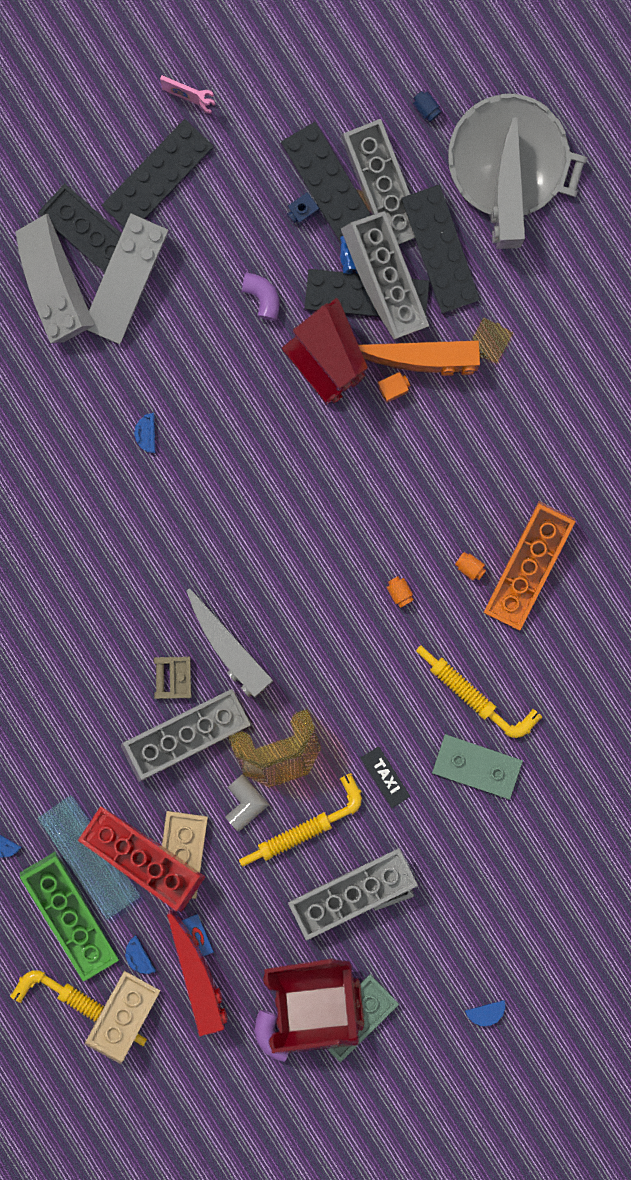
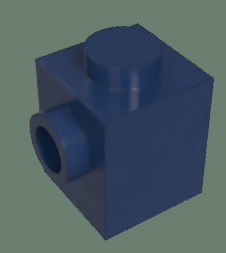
[287,192,319,226]

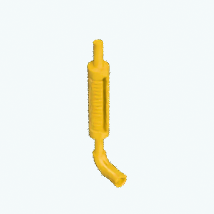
[416,645,542,738]
[239,773,362,867]
[10,970,147,1046]

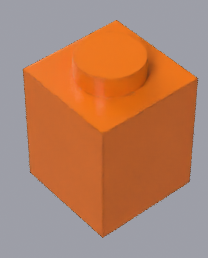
[377,372,410,403]

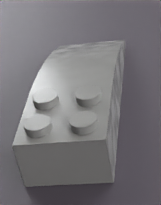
[491,117,525,249]
[340,119,414,244]
[341,211,429,339]
[16,214,95,343]
[87,214,168,344]
[187,588,273,698]
[121,689,251,782]
[288,848,418,940]

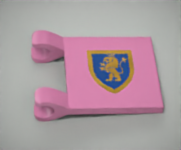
[160,75,215,114]

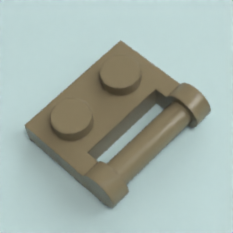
[154,657,191,699]

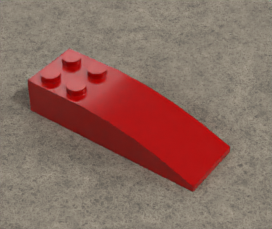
[78,806,205,911]
[167,909,228,1036]

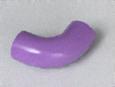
[242,272,280,321]
[254,1009,289,1062]

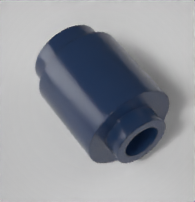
[413,91,442,122]

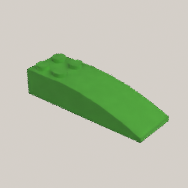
[20,852,119,982]

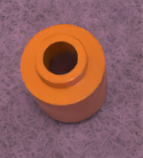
[455,552,486,581]
[386,576,414,608]

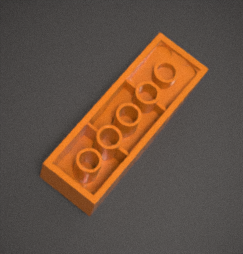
[358,341,480,376]
[484,501,576,630]

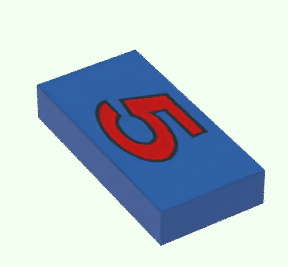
[182,914,214,956]

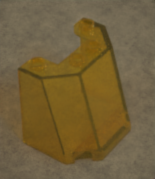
[228,709,321,787]

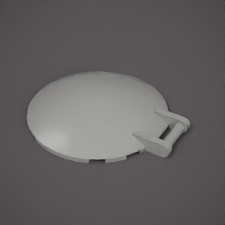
[448,94,587,215]

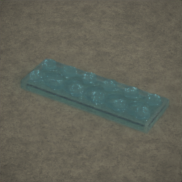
[37,795,141,920]

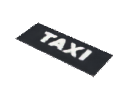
[360,746,410,808]

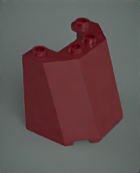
[282,298,368,405]
[263,959,365,1054]

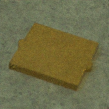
[471,317,513,364]

